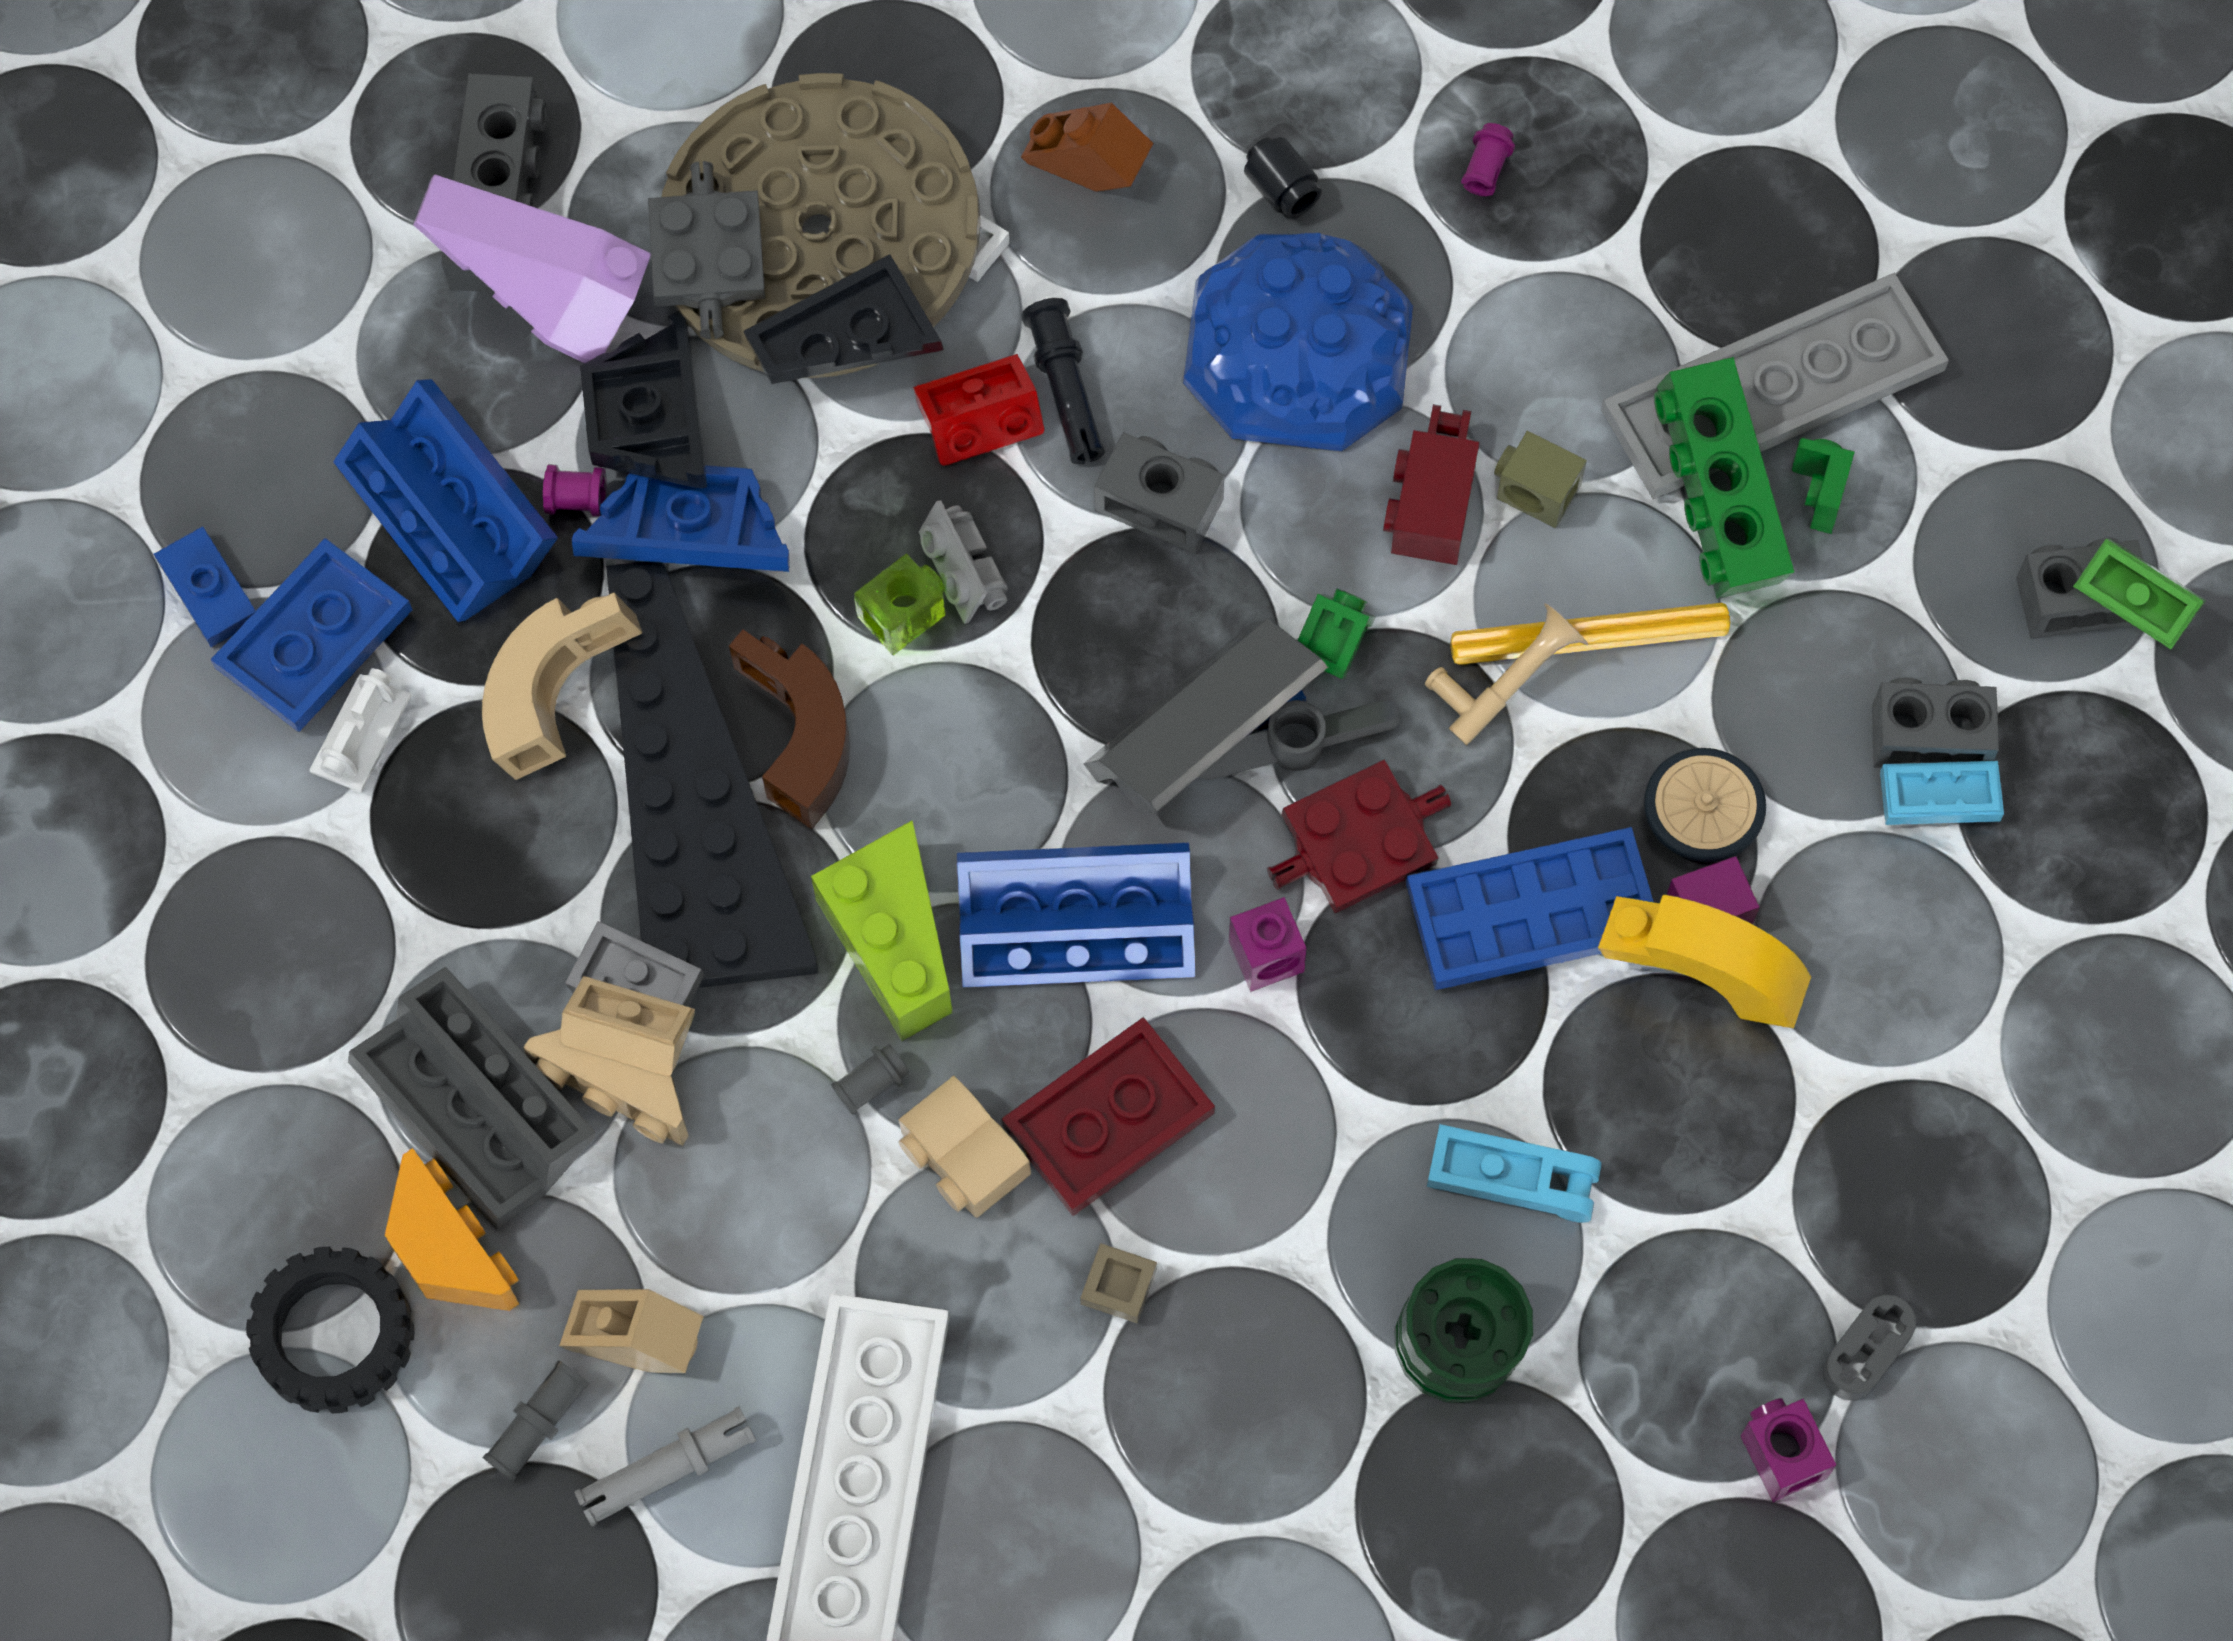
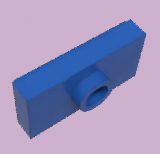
[154,526,256,647]

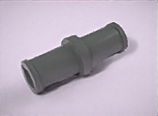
[482,1360,589,1482]

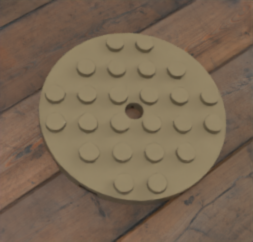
[661,73,981,378]

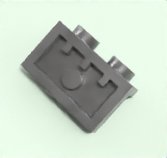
[565,921,705,1007]

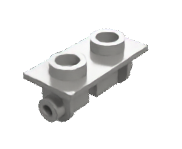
[919,500,1008,624]

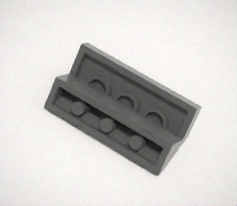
[1083,619,1328,814]
[348,966,596,1230]

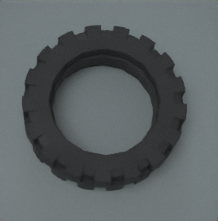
[246,1246,415,1414]

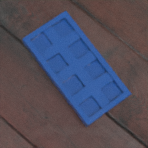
[1406,827,1654,990]

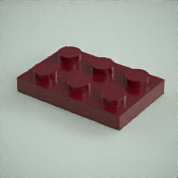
[1001,1017,1215,1216]

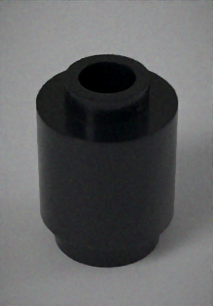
[1244,137,1322,219]

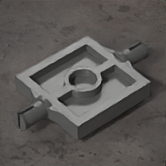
[648,161,765,339]

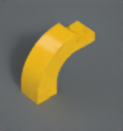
[1598,894,1811,1028]

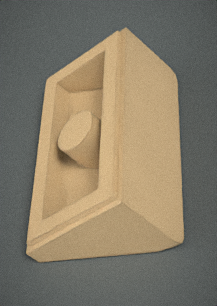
[560,976,695,1076]

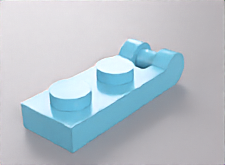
[1427,1124,1602,1223]

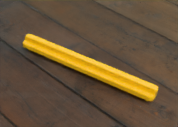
[1450,603,1730,665]

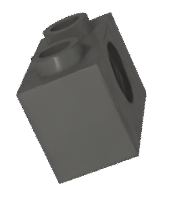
[1094,432,1225,554]

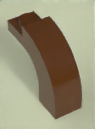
[729,629,850,829]

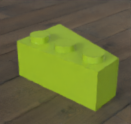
[811,820,952,1041]

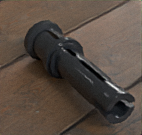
[1021,298,1105,464]

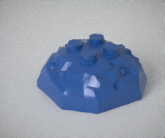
[1183,233,1413,452]

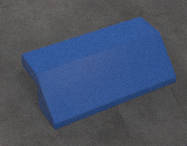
[333,379,558,622]
[957,842,1195,988]

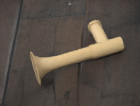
[1425,603,1588,746]

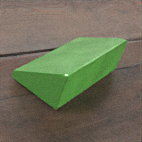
[2073,538,2206,649]

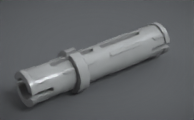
[574,1406,756,1527]

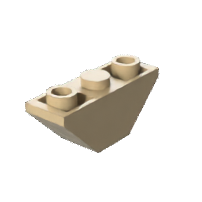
[524,1029,689,1146]

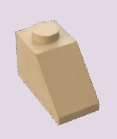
[559,1289,704,1373]

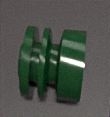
[1394,1258,1533,1403]

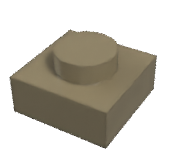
[1080,1243,1157,1323]

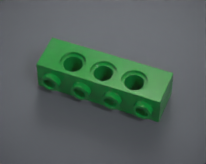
[1654,357,1795,599]

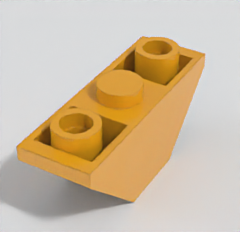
[384,1148,519,1311]

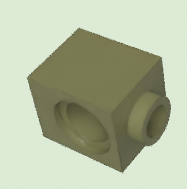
[1494,430,1587,529]

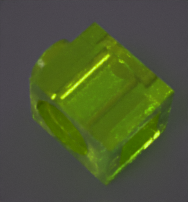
[854,553,945,656]

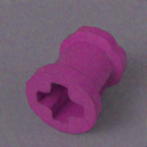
[543,464,607,517]

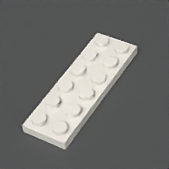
[766,1293,950,1641]

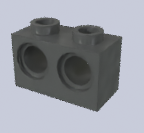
[2016,538,2143,639]
[1872,677,1999,768]

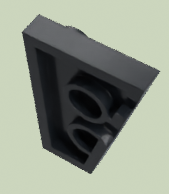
[743,254,944,384]

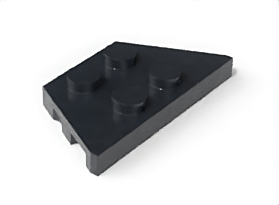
[580,311,707,489]

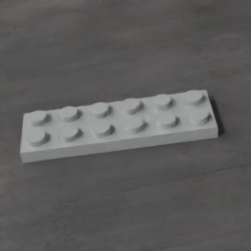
[1601,272,1949,500]

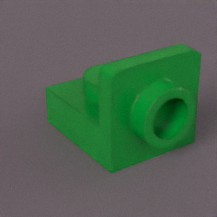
[1791,438,1855,534]
[1297,588,1376,679]

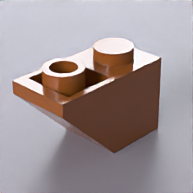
[1021,103,1154,192]

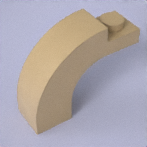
[482,593,642,780]

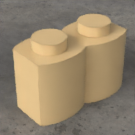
[898,1075,1031,1218]

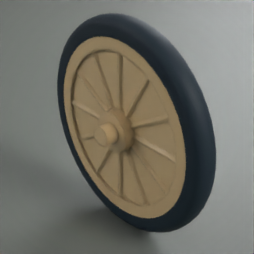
[1644,748,1766,862]

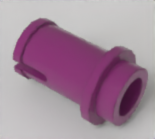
[1461,123,1515,196]

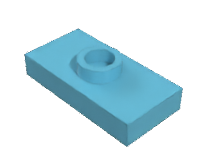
[1880,761,2004,825]

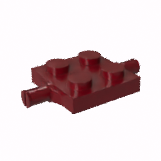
[1267,759,1451,913]

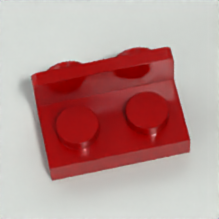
[913,354,1045,466]

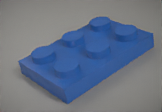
[210,538,412,732]

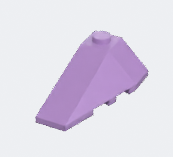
[413,175,651,363]

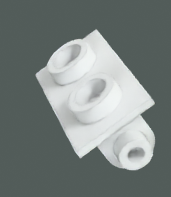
[309,668,412,793]

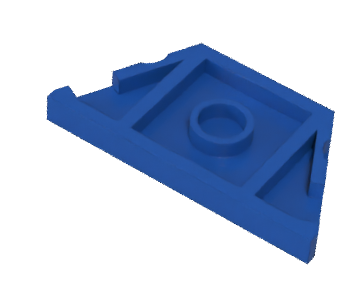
[572,465,790,572]

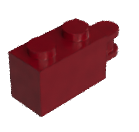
[1383,404,1480,565]

